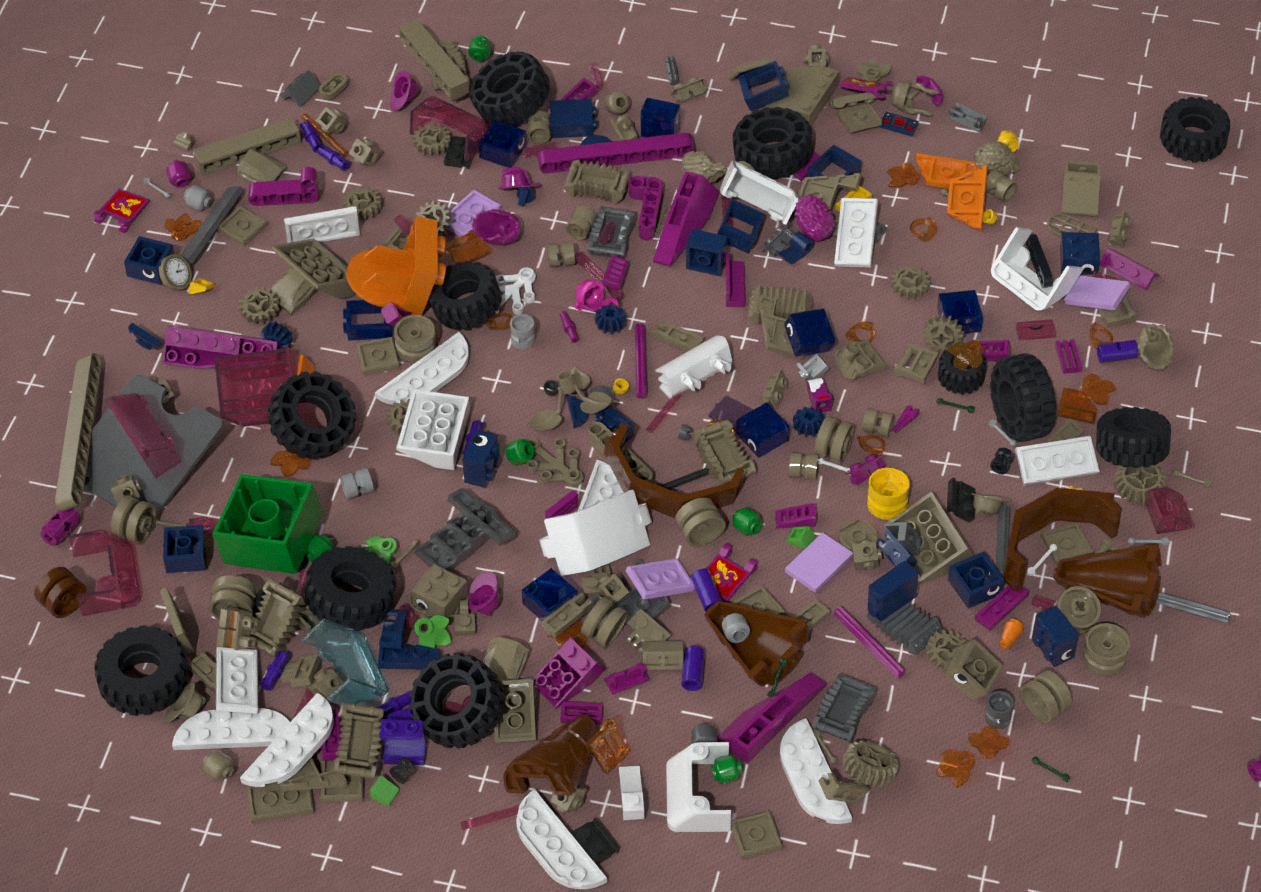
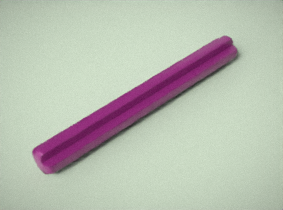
[635,323,646,399]
[834,606,905,678]

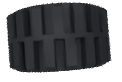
[938,344,987,395]

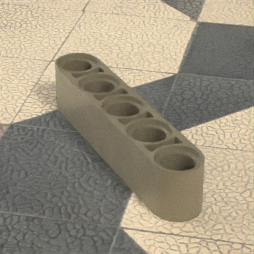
[587,421,653,483]

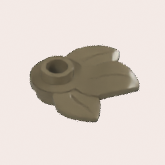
[856,58,891,82]

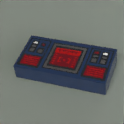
[880,111,919,137]

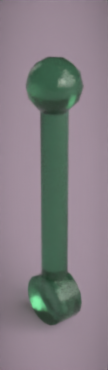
[936,398,975,413]
[767,658,787,697]
[1032,757,1071,782]

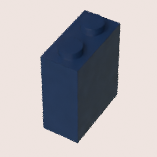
[550,99,596,138]
[867,561,919,622]

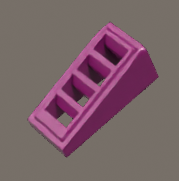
[561,78,598,100]
[602,255,628,290]
[381,302,411,326]
[972,340,1011,362]
[775,503,816,528]

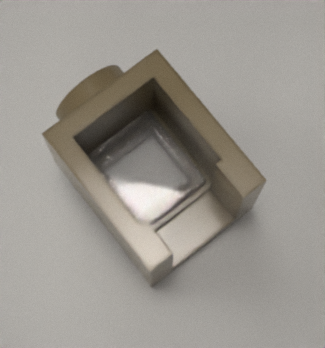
[296,606,326,639]

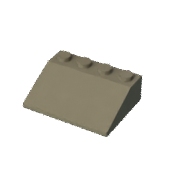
[764,66,839,127]
[272,238,355,299]
[884,491,975,584]

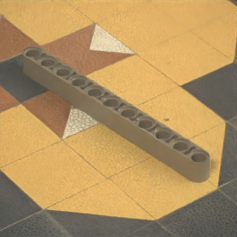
[55,353,102,512]

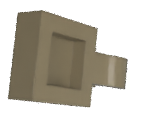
[455,600,476,636]

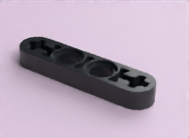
[1025,234,1053,288]

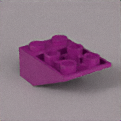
[533,637,605,709]

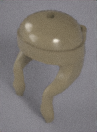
[892,81,939,116]

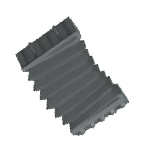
[588,206,636,259]
[866,601,943,655]
[812,674,877,743]

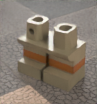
[216,607,258,650]

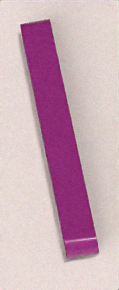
[537,133,695,173]

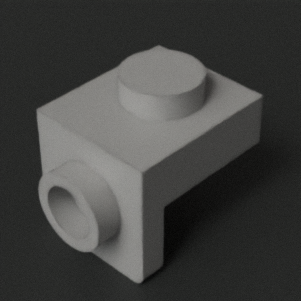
[796,354,830,380]

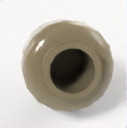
[604,91,629,114]
[202,750,234,781]

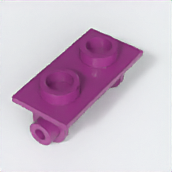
[844,454,885,485]
[604,663,649,695]

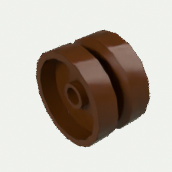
[34,567,87,618]

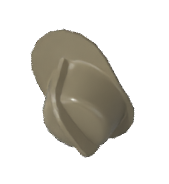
[971,493,1012,517]
[163,682,206,724]

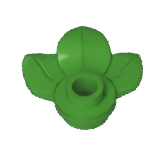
[365,536,397,564]
[414,615,451,649]

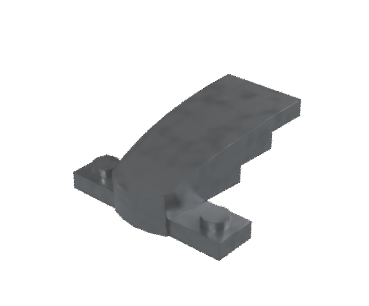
[414,487,515,571]

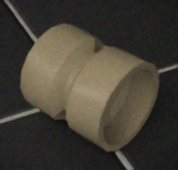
[528,110,551,144]
[986,170,1017,202]
[565,206,597,240]
[547,241,575,267]
[862,407,895,438]
[789,452,818,480]

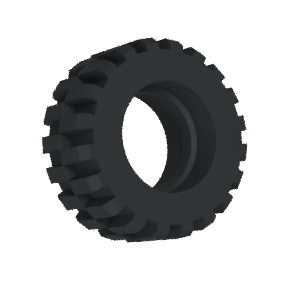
[1160,97,1231,163]
[429,261,502,331]
[1096,407,1171,468]

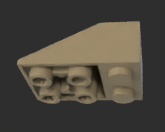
[1061,160,1101,216]

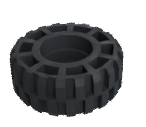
[470,51,550,127]
[732,107,813,179]
[990,353,1056,442]
[267,371,357,460]
[305,546,396,631]
[94,626,189,716]
[409,653,504,749]

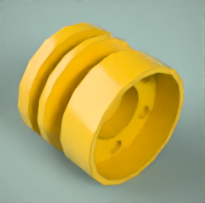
[867,468,909,520]

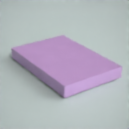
[446,190,501,241]
[1064,276,1131,310]
[785,532,853,593]
[626,558,695,600]

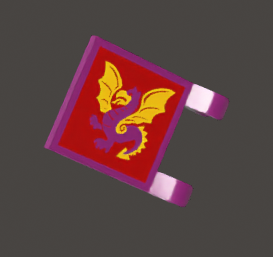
[838,77,893,98]
[93,189,150,233]
[707,543,758,602]

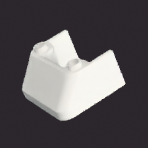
[720,160,799,225]
[991,227,1083,311]
[666,742,731,832]

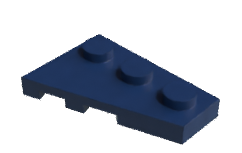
[378,641,440,670]

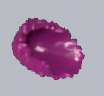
[794,194,835,242]
[471,209,520,246]

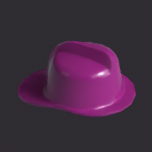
[390,71,418,111]
[498,167,541,189]
[468,572,500,616]

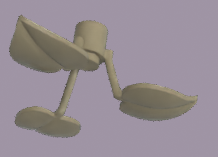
[528,367,612,431]

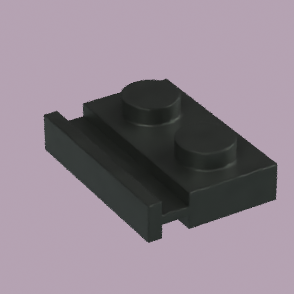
[444,136,478,169]
[947,478,975,523]
[570,818,619,865]

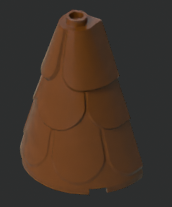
[1053,544,1162,618]
[704,601,808,687]
[503,714,598,796]

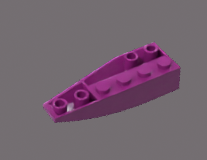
[653,171,719,267]
[162,325,278,368]
[718,673,827,764]

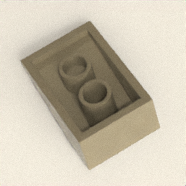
[494,679,536,743]

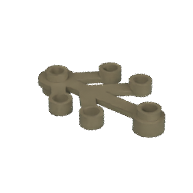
[527,438,583,487]

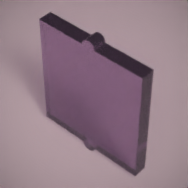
[708,395,753,432]

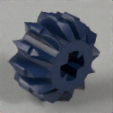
[595,303,626,335]
[260,321,293,353]
[793,406,825,438]

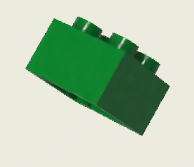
[212,474,323,574]

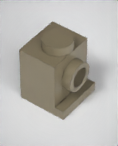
[597,574,629,604]

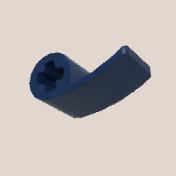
[778,231,814,264]

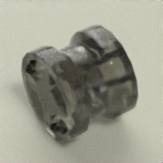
[390,758,416,784]

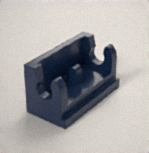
[594,405,634,443]
[876,529,918,567]
[379,610,407,649]

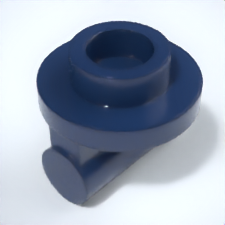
[517,187,534,206]

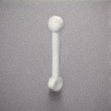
[818,457,850,475]
[1027,544,1057,576]

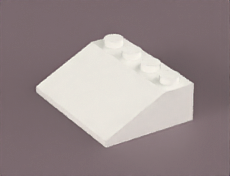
[396,389,470,470]

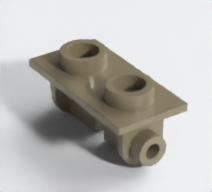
[670,77,707,103]
[1108,209,1131,248]
[761,369,787,410]

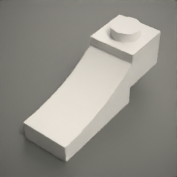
[619,766,644,820]

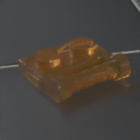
[444,229,490,264]
[586,718,631,774]

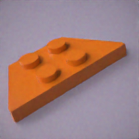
[915,153,980,189]
[947,165,988,231]

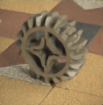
[1114,465,1167,506]
[842,740,899,788]

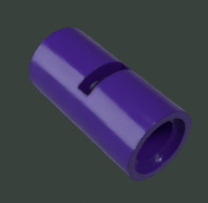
[1097,340,1138,363]
[691,568,722,612]
[681,646,705,691]

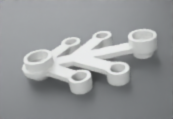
[494,267,536,317]

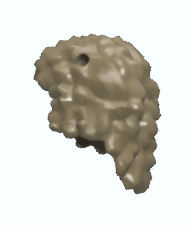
[974,140,1020,175]
[681,151,728,183]
[1137,324,1174,370]

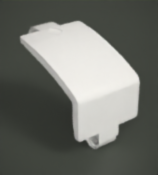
[539,490,652,576]

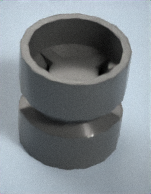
[985,691,1014,729]

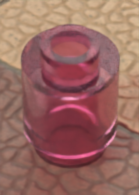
[186,516,214,536]

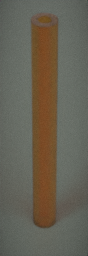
[301,113,349,157]

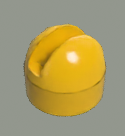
[983,209,998,225]
[613,378,629,395]

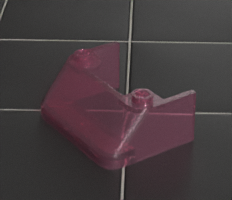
[410,96,494,161]
[105,393,181,479]
[69,530,141,616]

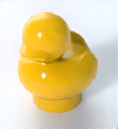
[997,130,1019,152]

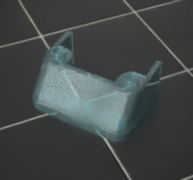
[302,619,389,705]

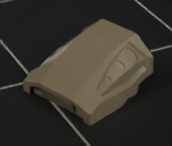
[237,148,287,184]
[271,267,316,316]
[834,340,888,379]
[483,637,529,681]

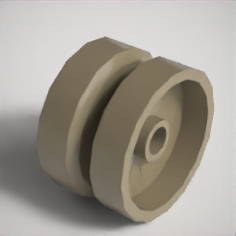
[394,315,436,363]
[814,416,854,464]
[111,495,156,545]
[675,497,725,547]
[209,575,256,620]
[1052,586,1101,636]
[580,597,629,649]
[1082,623,1130,676]
[1020,670,1072,724]

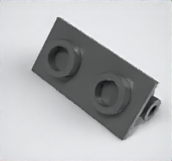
[949,103,987,133]
[762,222,796,257]

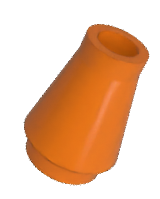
[999,618,1024,649]

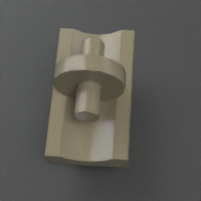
[610,115,637,141]

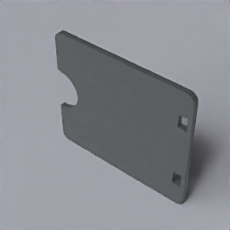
[84,375,223,516]

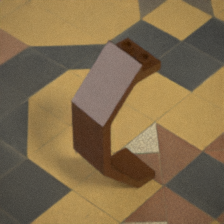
[604,423,744,518]
[1004,488,1122,593]

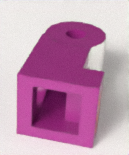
[806,378,832,413]

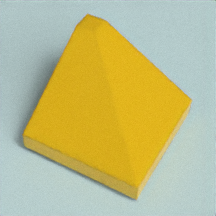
[189,278,215,294]

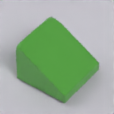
[786,526,815,549]
[370,775,399,806]

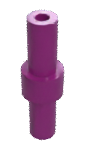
[559,311,578,343]

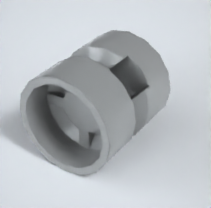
[510,314,535,349]
[340,468,374,499]

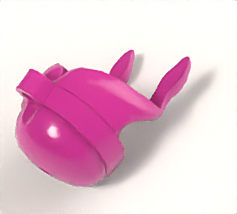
[574,279,618,312]

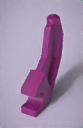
[916,76,943,106]

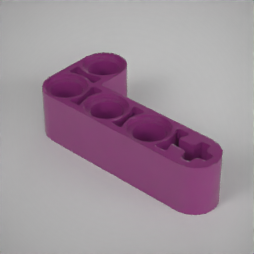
[248,167,318,206]
[629,176,662,241]

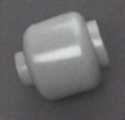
[184,185,212,211]
[722,613,750,643]

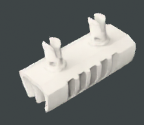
[655,335,732,400]

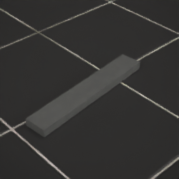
[180,186,243,264]

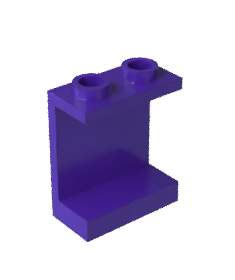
[379,719,426,766]

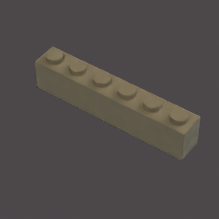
[398,18,470,101]
[193,117,301,176]

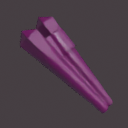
[892,405,920,433]

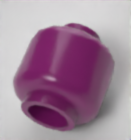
[166,160,192,188]

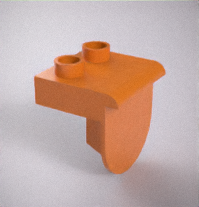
[346,216,446,316]

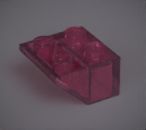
[1145,487,1195,534]

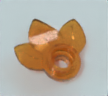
[887,163,920,188]
[165,213,201,240]
[948,340,983,369]
[1080,374,1116,405]
[270,449,309,477]
[548,620,587,649]
[968,726,1009,759]
[936,749,975,788]

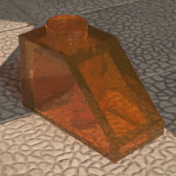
[1057,387,1098,424]

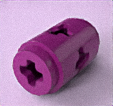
[40,508,80,546]

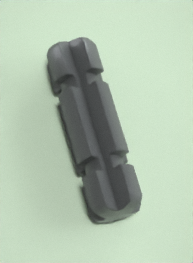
[665,56,678,85]

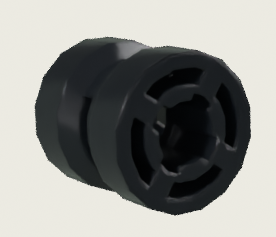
[990,447,1015,475]

